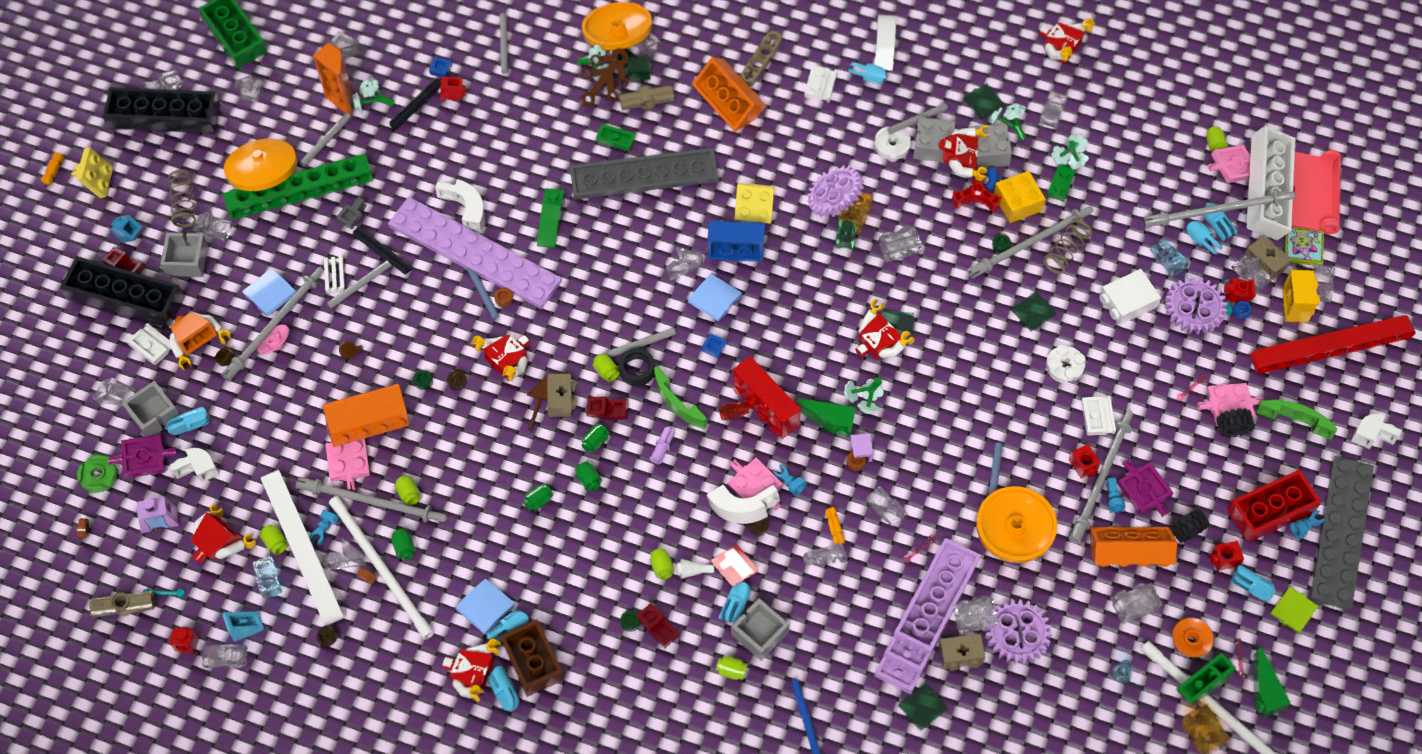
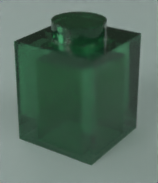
[624,56,651,83]
[835,221,857,250]

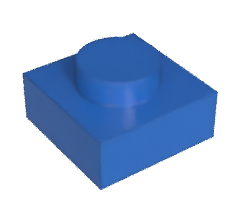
[429,57,452,77]
[702,333,727,359]

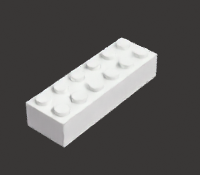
[1247,126,1295,240]

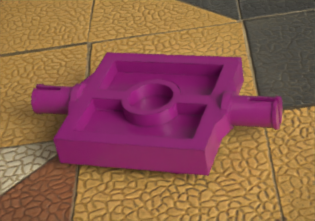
[108,435,177,478]
[1117,459,1174,517]

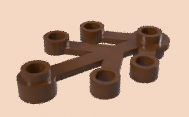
[579,49,629,107]

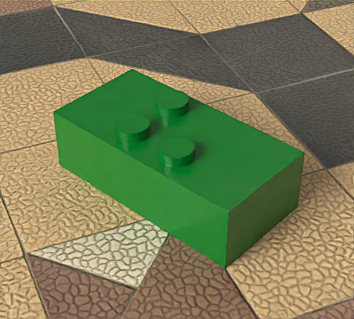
[198,0,267,69]

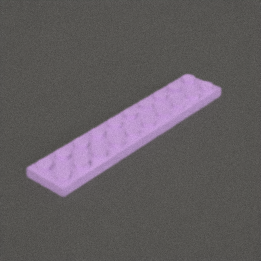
[388,197,562,309]

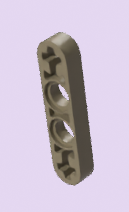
[741,31,782,87]

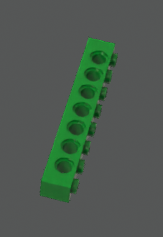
[223,154,373,221]

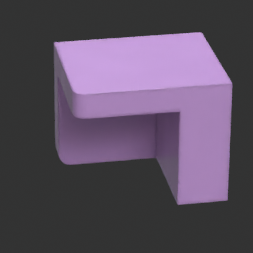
[850,433,873,462]

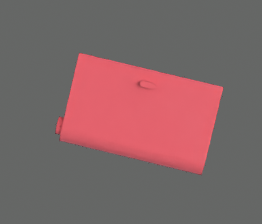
[1292,150,1341,234]

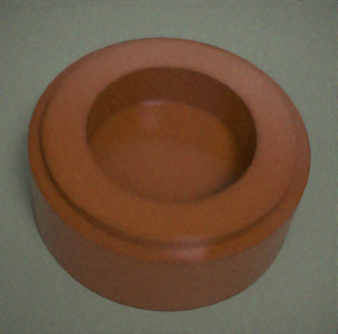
[494,288,513,307]
[846,452,866,471]
[77,518,89,538]
[357,568,378,584]

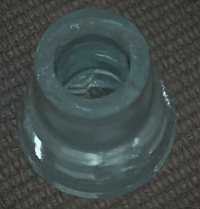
[1112,660,1133,683]

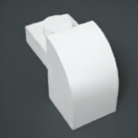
[1351,414,1401,449]
[170,448,219,483]

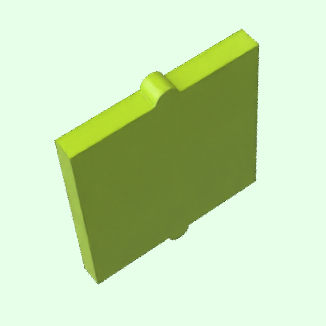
[1270,587,1318,633]

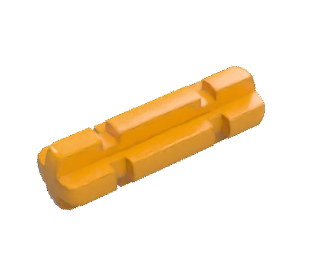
[41,152,64,185]
[825,507,845,546]

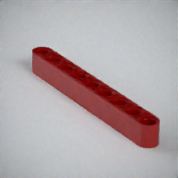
[1249,315,1416,374]

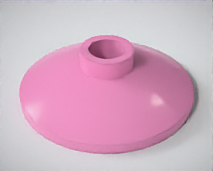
[257,325,289,355]

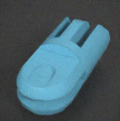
[848,62,887,84]
[1204,203,1238,242]
[1187,221,1223,255]
[166,407,210,435]
[1230,564,1275,601]
[718,581,751,624]
[487,610,529,642]
[487,666,519,711]

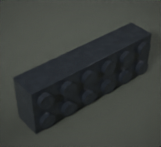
[102,87,220,134]
[60,256,184,327]

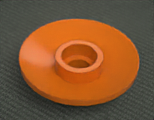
[1172,618,1214,657]

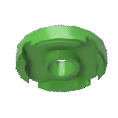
[77,455,118,493]

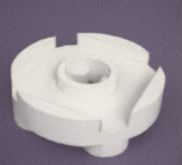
[874,126,911,162]
[1046,345,1085,383]

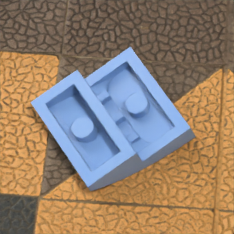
[242,269,296,316]
[688,274,742,321]
[456,579,515,634]

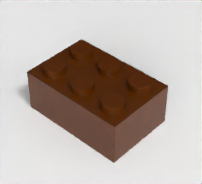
[500,619,564,697]

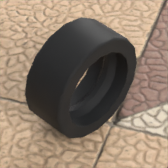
[619,348,655,387]

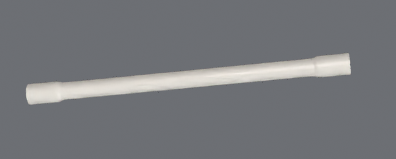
[329,496,434,640]
[1141,641,1276,754]

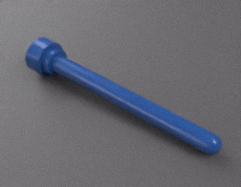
[791,679,821,754]

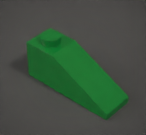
[537,188,565,248]
[797,398,855,437]
[1253,647,1291,718]
[1176,653,1236,705]

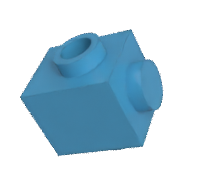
[109,215,142,243]

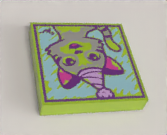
[1284,227,1324,266]

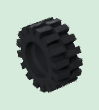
[1216,408,1255,438]
[1170,509,1210,543]

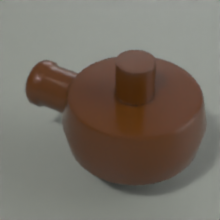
[339,341,363,359]

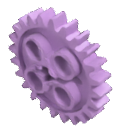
[807,165,864,218]
[1164,277,1227,335]
[984,599,1052,665]

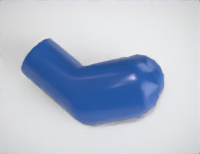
[984,167,1000,193]

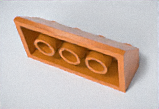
[313,42,353,116]
[692,57,767,132]
[322,384,409,447]
[1089,527,1177,567]

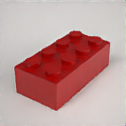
[732,356,801,439]
[1227,469,1322,543]

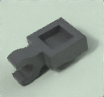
[336,197,367,230]

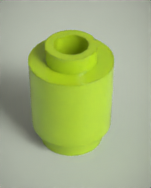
[1206,126,1228,153]
[592,354,620,382]
[394,476,421,506]
[260,525,288,555]
[650,548,675,580]
[716,655,747,680]

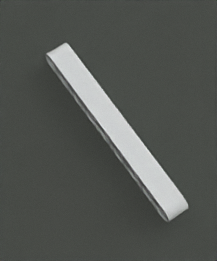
[260,470,344,625]

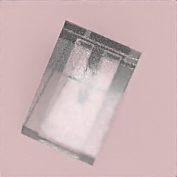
[329,31,363,58]
[93,377,136,406]

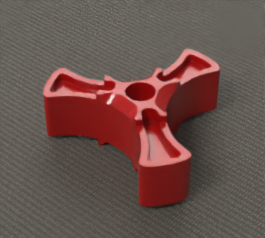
[952,167,1001,213]

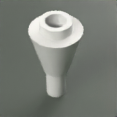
[676,559,714,579]

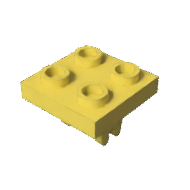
[71,147,114,198]
[734,183,775,224]

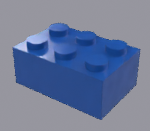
[707,220,765,262]

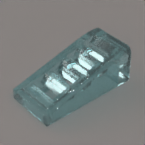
[1149,240,1189,277]
[253,556,283,599]

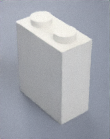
[1099,269,1161,325]

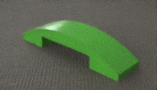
[654,366,707,429]
[1256,400,1337,440]

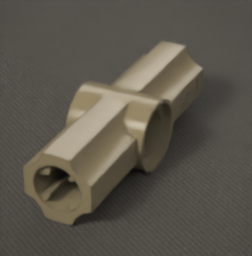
[619,85,674,110]
[89,591,155,617]

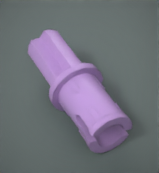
[650,426,675,464]

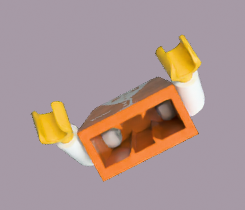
[169,312,231,371]

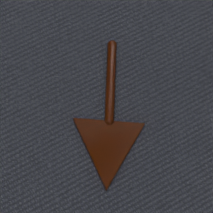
[527,375,547,430]

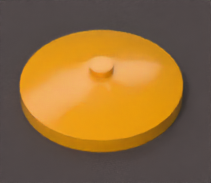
[582,2,652,50]
[224,139,297,191]
[976,486,1057,563]

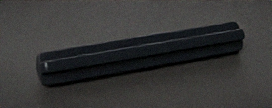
[389,78,441,130]
[353,227,411,274]

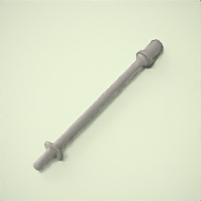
[1144,190,1296,228]
[967,206,1094,279]
[221,267,324,382]
[1069,410,1133,544]
[296,476,447,523]

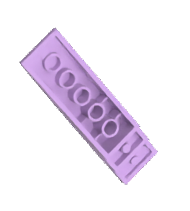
[874,538,981,694]

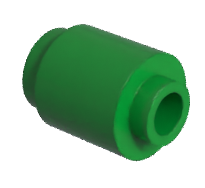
[581,424,609,452]
[575,461,602,491]
[523,483,553,512]
[391,529,416,560]

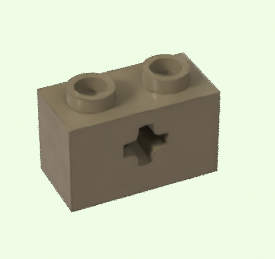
[1244,235,1291,282]
[547,374,575,417]
[938,634,985,671]

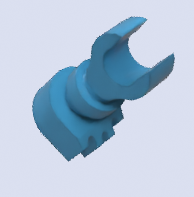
[773,465,807,496]
[1106,477,1125,513]
[309,510,339,546]
[1290,511,1325,539]

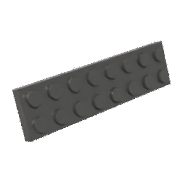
[570,148,719,200]
[1310,456,1374,611]

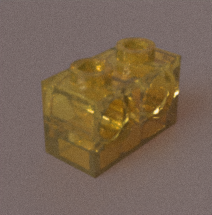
[838,192,874,235]
[1182,704,1230,754]

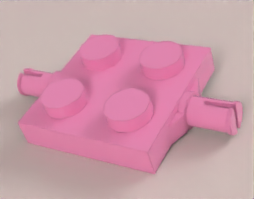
[1208,145,1251,183]
[1197,383,1264,423]
[326,438,370,491]
[727,458,783,511]

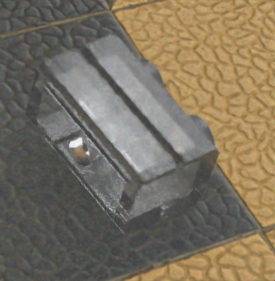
[878,227,922,262]
[1112,583,1162,624]
[953,596,1000,634]

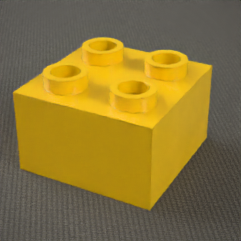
[994,171,1046,223]
[1282,270,1320,322]

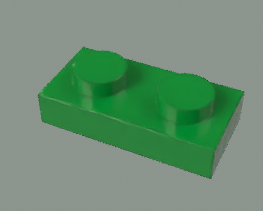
[596,124,636,152]
[1047,164,1076,202]

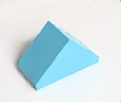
[222,612,264,642]

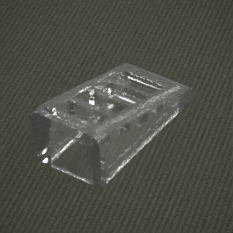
[636,33,661,57]
[803,543,847,565]

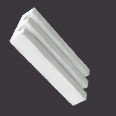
[324,256,345,293]

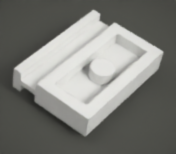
[804,65,837,102]
[127,323,171,365]
[1081,396,1116,436]

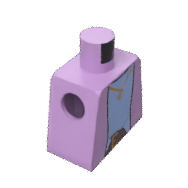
[137,497,179,533]

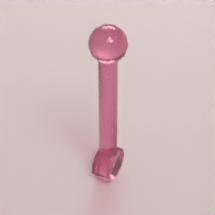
[1177,374,1207,401]
[903,535,936,563]
[1236,639,1246,680]

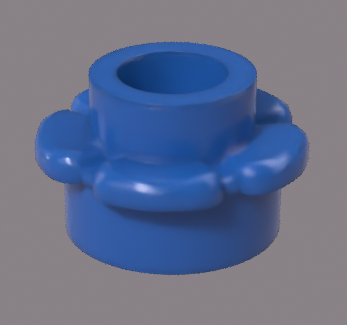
[1232,301,1251,319]

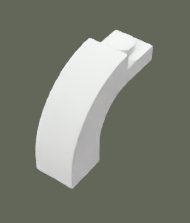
[875,15,896,70]
[435,179,485,233]
[707,485,780,524]

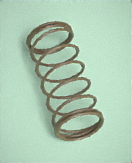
[169,170,196,228]
[1043,219,1092,274]

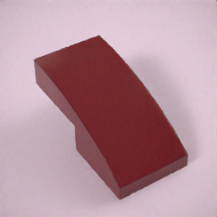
[102,247,145,274]
[586,396,629,420]
[636,603,680,649]

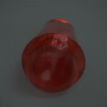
[719,403,749,422]

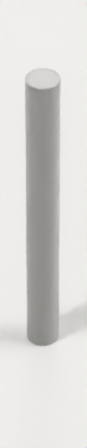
[500,13,508,74]
[887,103,948,135]
[300,113,351,167]
[327,260,391,309]
[602,328,676,358]

